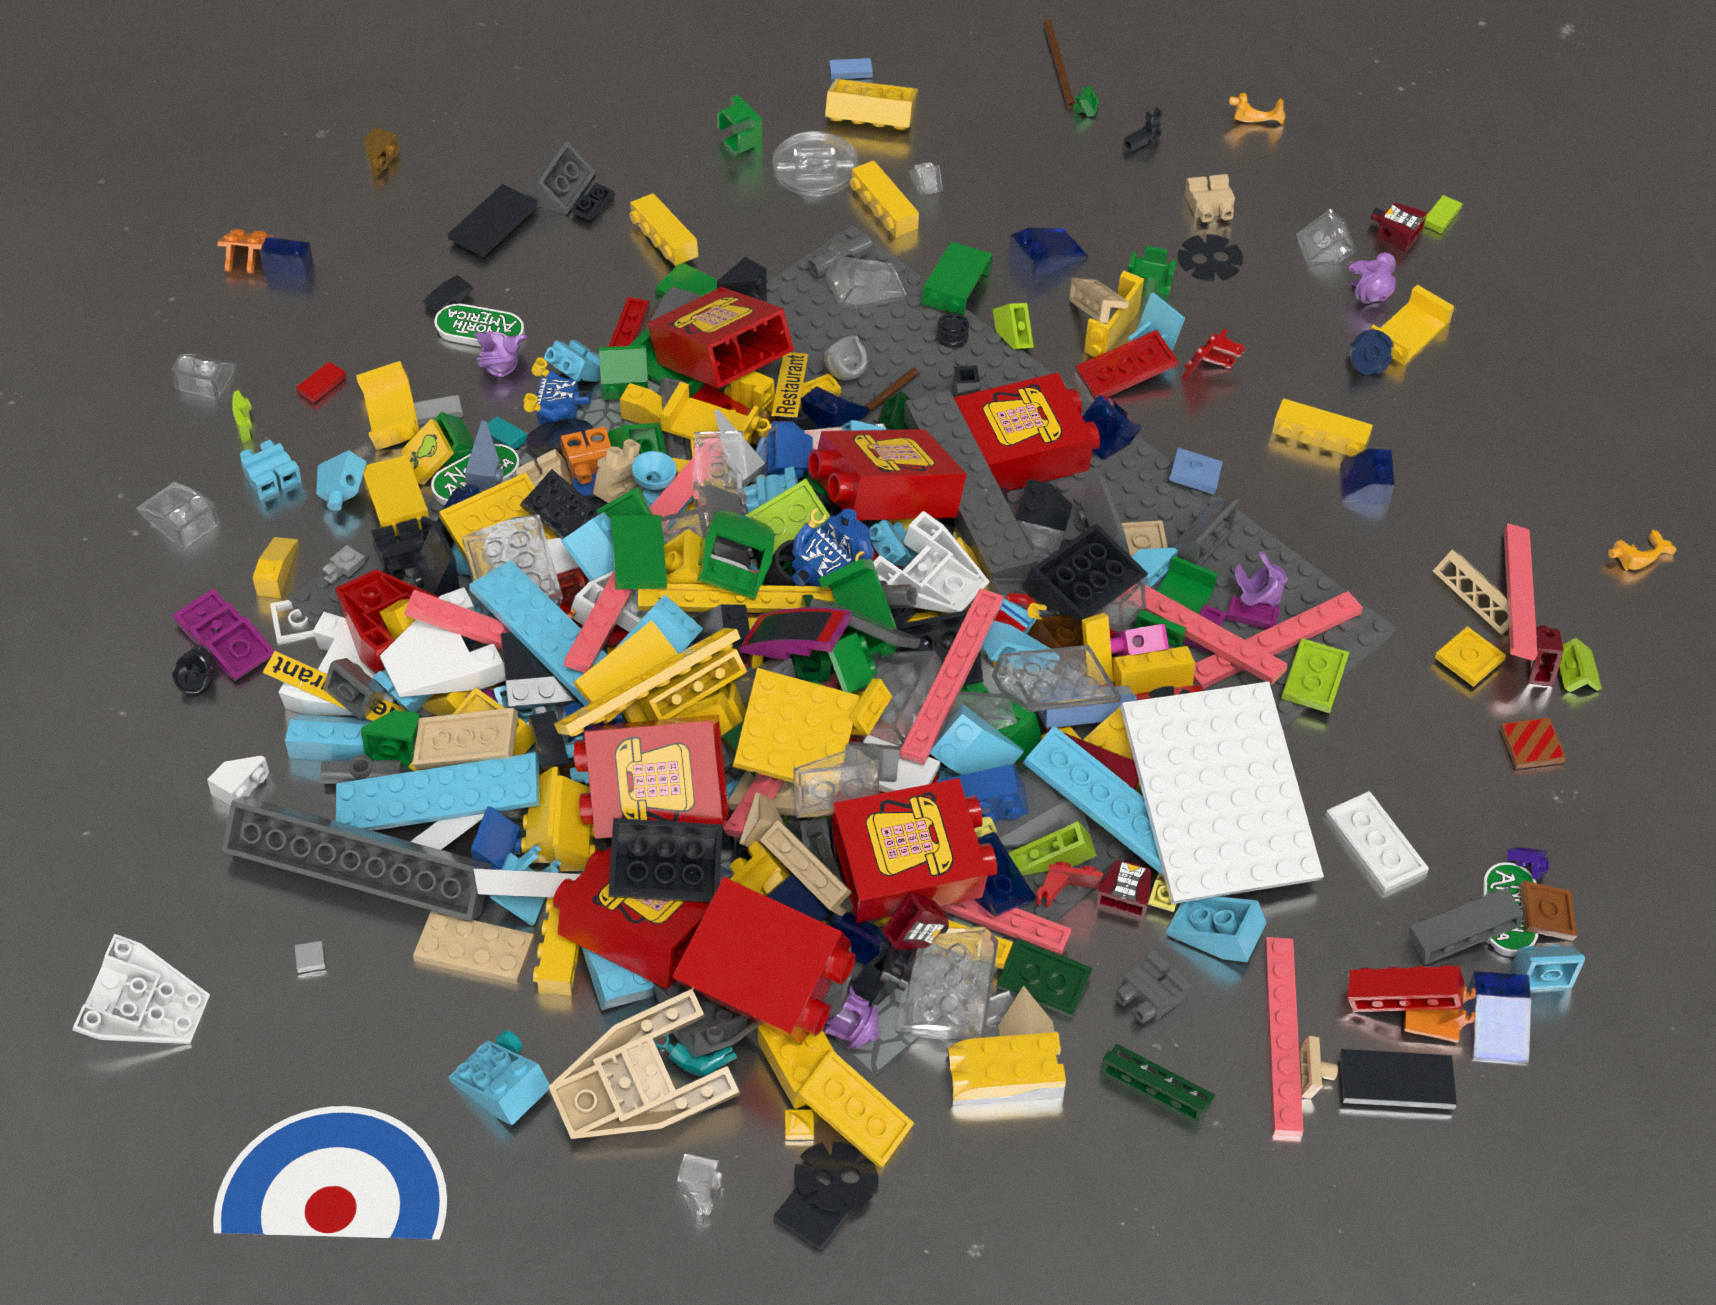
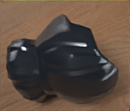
[172,645,216,694]

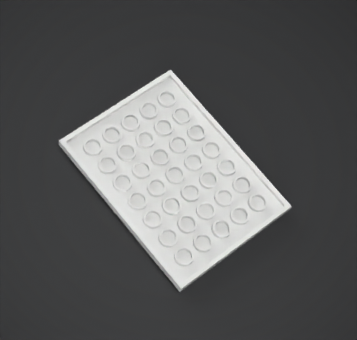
[1120,682,1324,904]

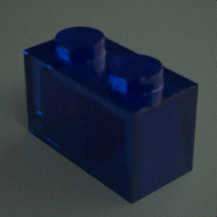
[260,237,313,277]

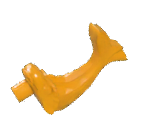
[1228,93,1285,125]
[1608,530,1677,571]

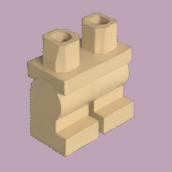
[1185,174,1235,222]
[593,439,643,503]
[515,449,571,487]

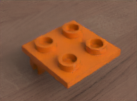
[217,229,274,274]
[1404,986,1476,1042]

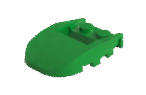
[697,510,775,600]

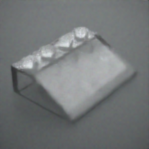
[462,515,563,620]
[992,645,1122,712]
[850,651,943,747]
[895,927,998,1043]

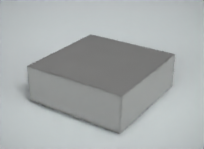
[295,941,325,973]

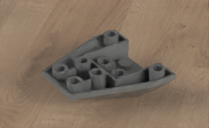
[980,758,1090,849]
[653,981,760,1057]

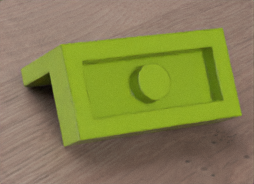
[1559,638,1602,692]

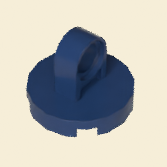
[1349,329,1394,375]

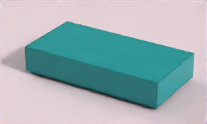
[487,416,528,450]

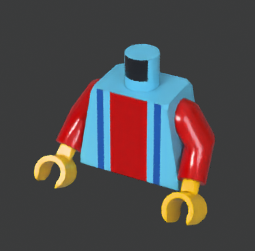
[993,593,1047,671]

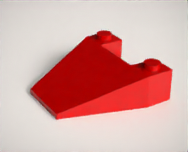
[335,569,439,674]

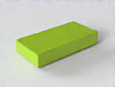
[1424,195,1463,234]

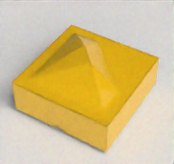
[785,1110,814,1140]

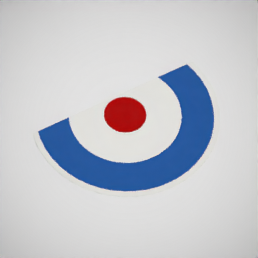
[213,1106,447,1239]

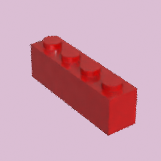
[1348,965,1464,1012]

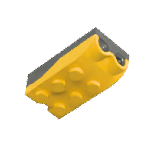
[946,1032,1066,1106]

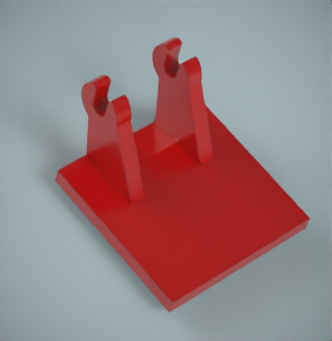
[1182,329,1245,380]
[1036,862,1103,908]

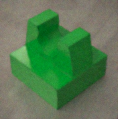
[1073,86,1099,117]

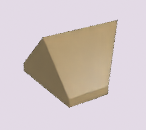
[739,792,783,847]
[998,986,1054,1036]

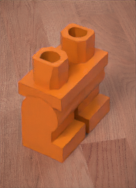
[561,426,611,485]

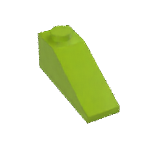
[1008,821,1097,877]

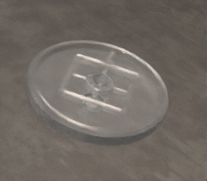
[773,132,858,196]

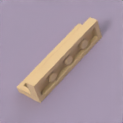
[1068,278,1129,323]
[1433,549,1509,635]
[760,820,852,917]

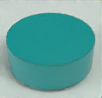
[496,1030,523,1054]

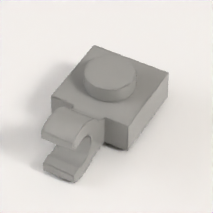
[323,545,366,584]

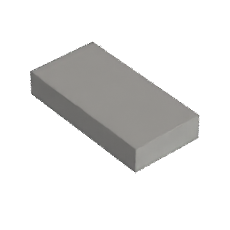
[414,395,463,425]

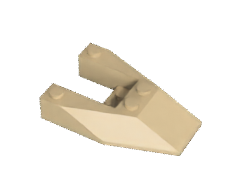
[548,989,740,1139]

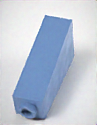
[1037,686,1137,728]

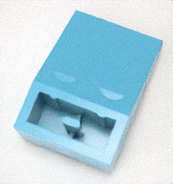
[448,1040,550,1125]

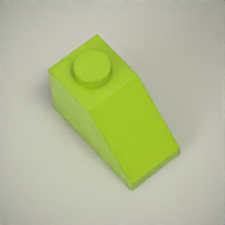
[993,303,1034,350]

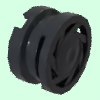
[937,313,969,348]

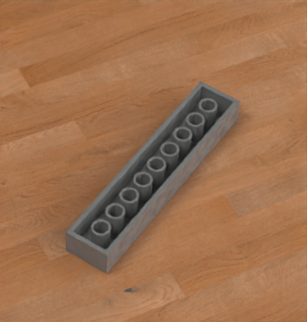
[904,391,1037,580]
[221,796,492,921]

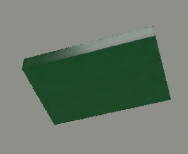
[996,938,1093,1018]

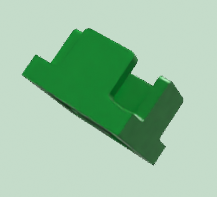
[717,95,762,154]
[1128,246,1177,301]

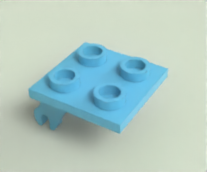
[1127,293,1185,351]
[490,845,562,926]

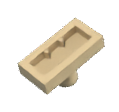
[1299,1036,1338,1099]

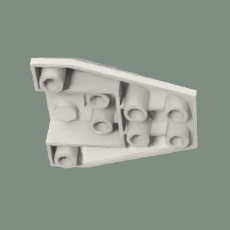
[73,934,210,1044]

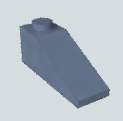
[465,420,503,491]

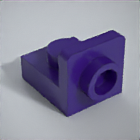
[1507,847,1549,879]

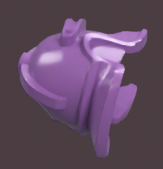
[1348,252,1396,304]
[474,332,528,377]
[1235,551,1288,606]
[823,985,881,1050]

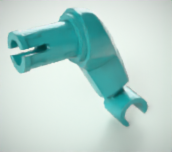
[654,1035,737,1078]

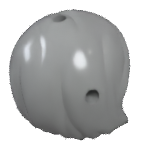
[824,335,868,381]

